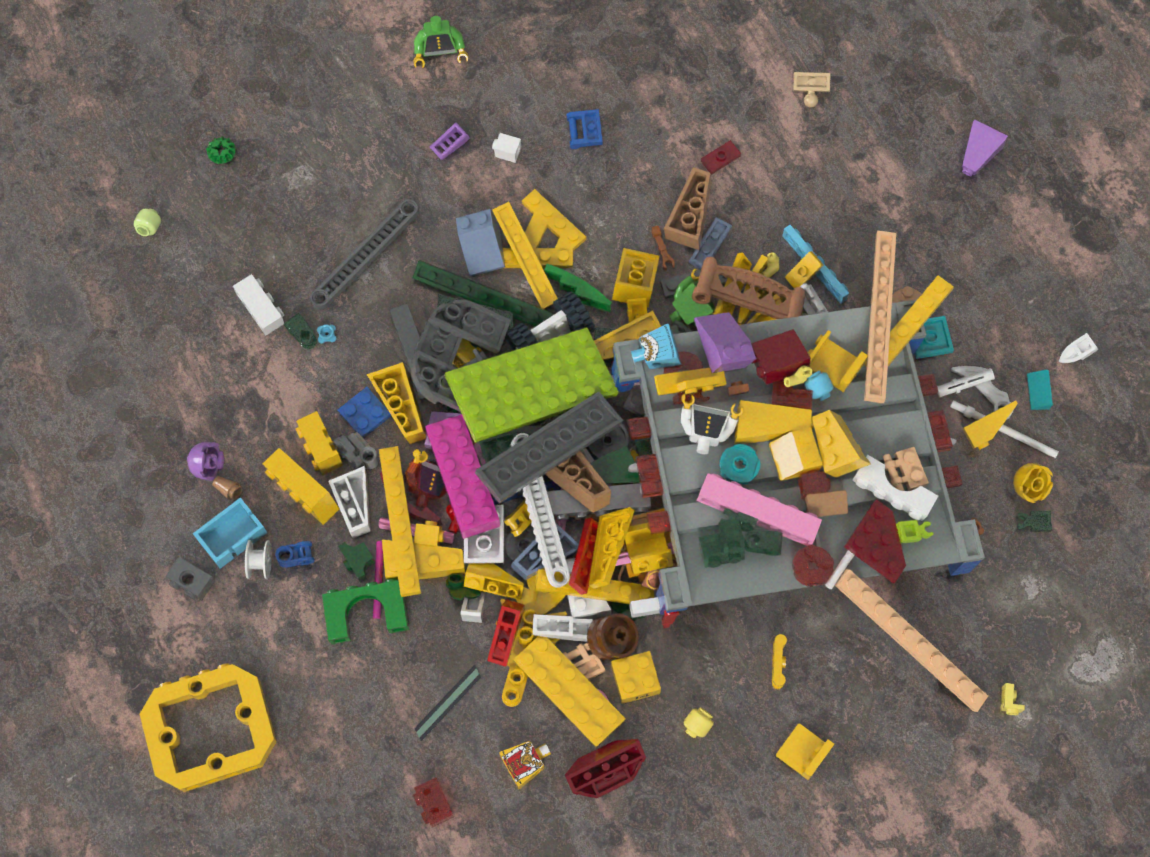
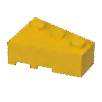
[812,410,871,477]
[295,411,343,476]

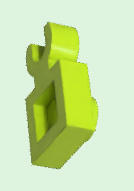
[896,520,934,543]

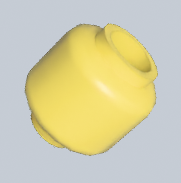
[684,707,714,738]

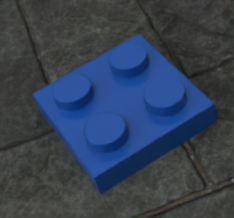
[337,387,391,438]

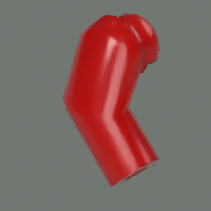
[446,504,459,534]

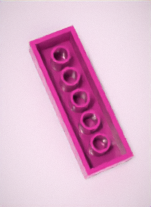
[425,414,500,539]

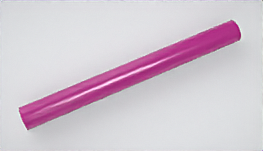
[373,541,383,619]

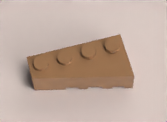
[664,167,712,251]
[545,451,611,513]

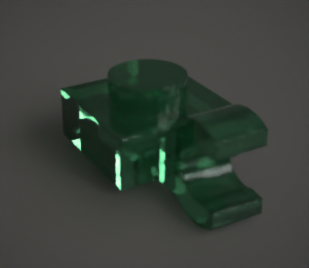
[719,508,758,532]

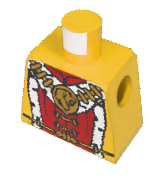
[499,741,551,789]

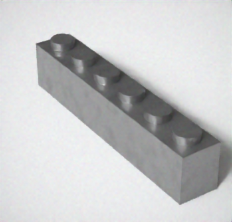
[547,483,651,520]

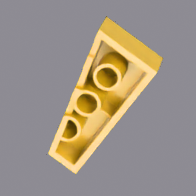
[367,362,427,444]
[262,448,339,525]
[382,540,466,580]

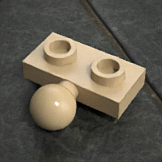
[793,72,830,107]

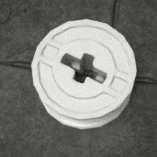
[245,540,272,580]

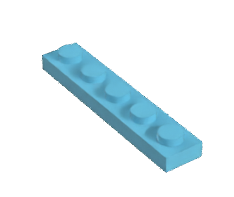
[783,225,849,304]

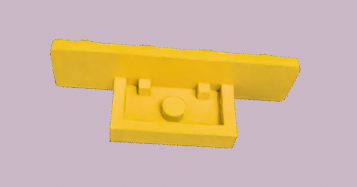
[654,368,727,395]

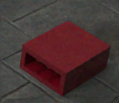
[751,329,811,385]

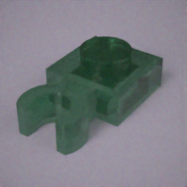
[1016,511,1052,532]

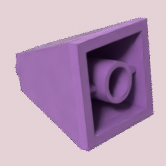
[962,120,1008,176]

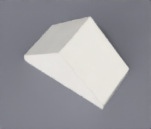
[461,592,486,623]

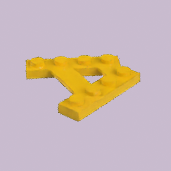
[503,189,586,268]

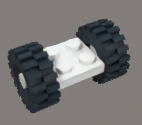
[505,291,596,351]

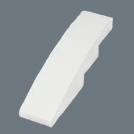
[533,614,593,642]

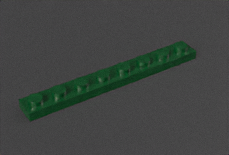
[412,260,556,327]

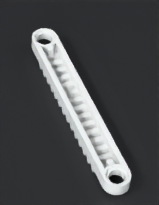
[511,433,570,588]

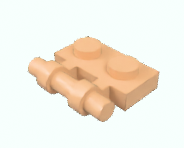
[883,447,929,491]
[563,643,605,680]

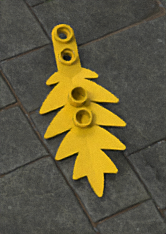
[496,575,567,707]

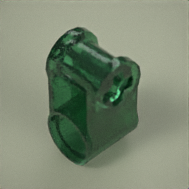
[283,312,317,349]
[742,530,783,556]

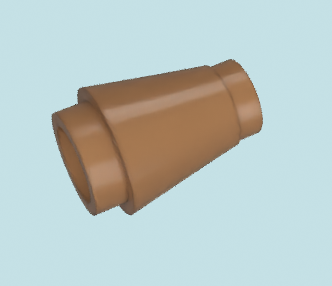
[212,476,242,500]

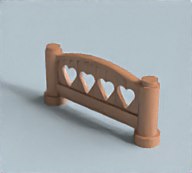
[692,257,806,319]

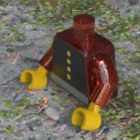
[405,449,447,508]

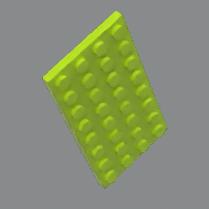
[445,328,618,442]

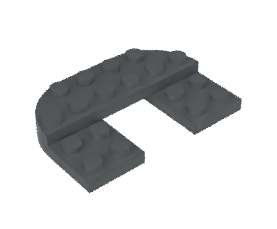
[411,300,511,412]

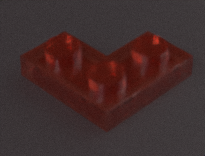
[772,379,813,410]

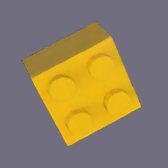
[611,651,661,704]

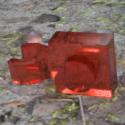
[673,389,710,405]

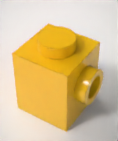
[414,521,444,546]

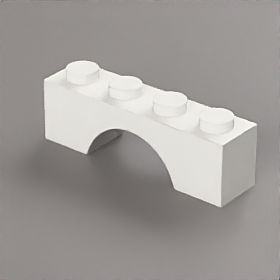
[852,455,938,521]

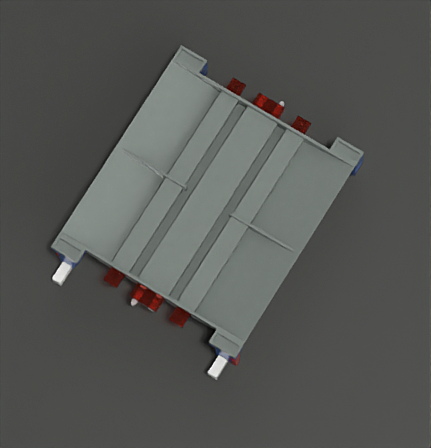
[611,300,985,628]

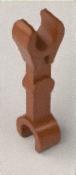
[651,225,675,271]

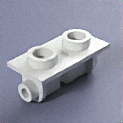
[800,283,828,315]

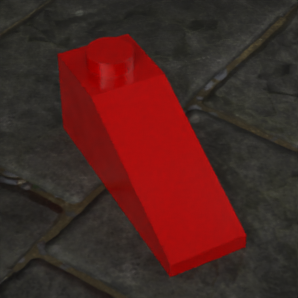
[487,599,525,667]

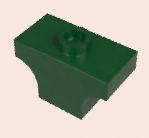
[338,542,375,583]

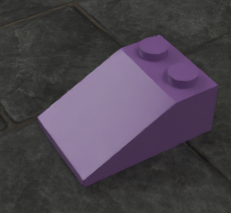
[694,312,756,373]

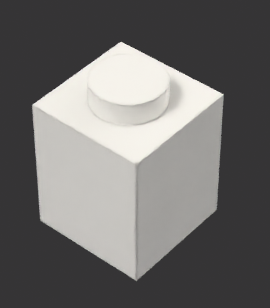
[492,133,521,163]

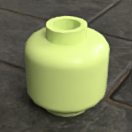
[134,209,161,236]

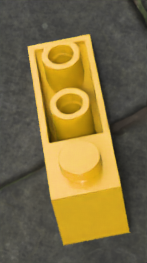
[464,563,524,600]

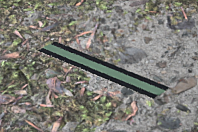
[414,665,481,741]

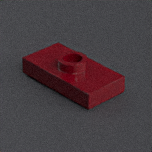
[701,140,741,175]

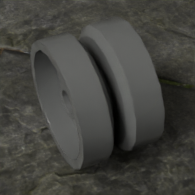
[587,424,629,461]

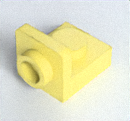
[1000,683,1025,715]

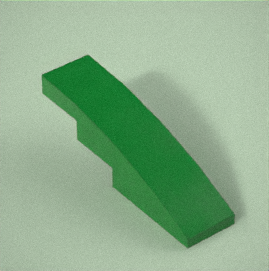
[544,264,612,312]

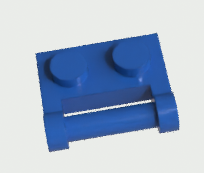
[566,109,603,149]

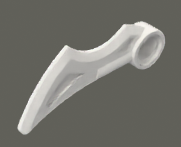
[951,366,1013,420]

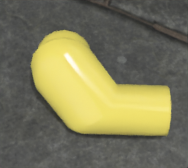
[761,252,779,278]
[784,366,812,387]

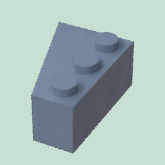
[511,523,579,580]

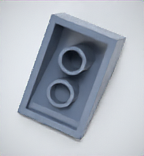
[456,209,505,277]

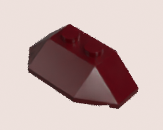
[565,739,646,798]

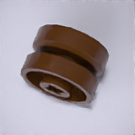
[587,613,639,660]

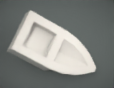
[1059,333,1098,363]

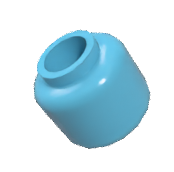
[804,370,834,401]

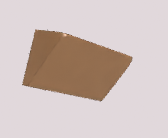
[804,490,848,517]

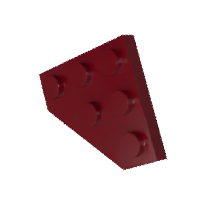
[844,499,906,583]

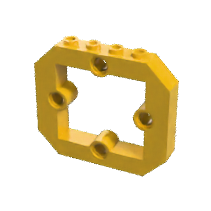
[140,663,277,792]

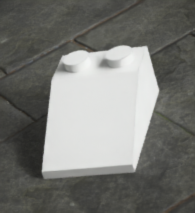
[464,505,505,563]

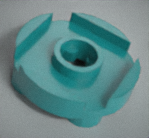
[719,444,761,485]

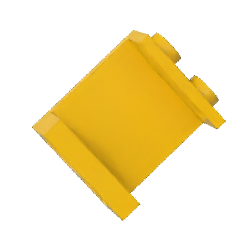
[807,330,868,392]
[625,520,673,574]

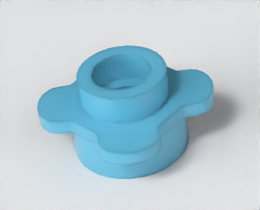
[317,325,336,344]

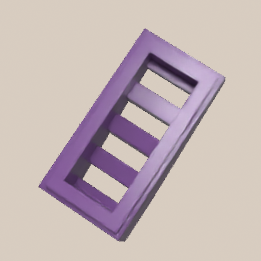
[430,123,470,160]

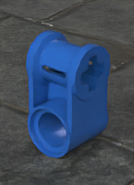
[275,541,315,568]

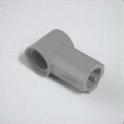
[347,432,379,469]

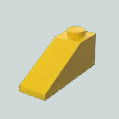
[962,401,1018,450]

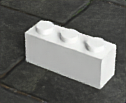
[233,274,285,336]

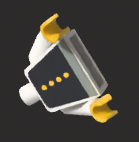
[681,394,743,454]

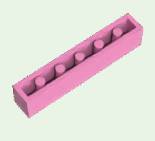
[696,473,822,547]

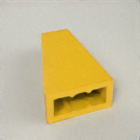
[734,400,814,445]

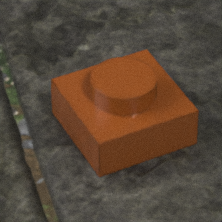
[727,381,749,397]

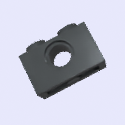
[166,557,215,601]

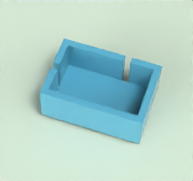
[193,498,267,569]

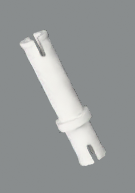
[936,368,995,398]

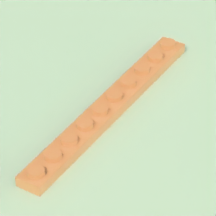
[864,230,896,403]
[835,569,988,712]

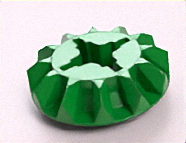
[206,136,236,164]

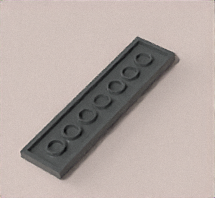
[475,392,623,503]

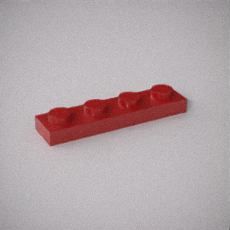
[569,517,598,595]

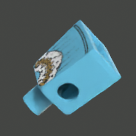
[631,324,681,369]

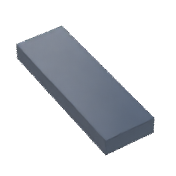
[689,217,732,269]

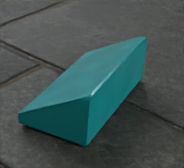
[1027,370,1053,410]

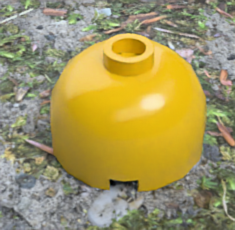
[1013,463,1053,503]

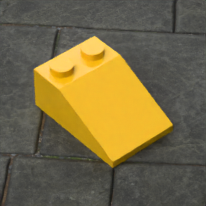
[612,248,660,308]

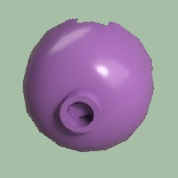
[187,442,224,481]

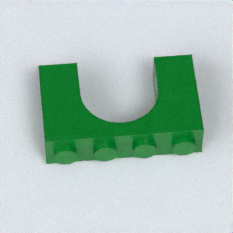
[322,578,410,644]

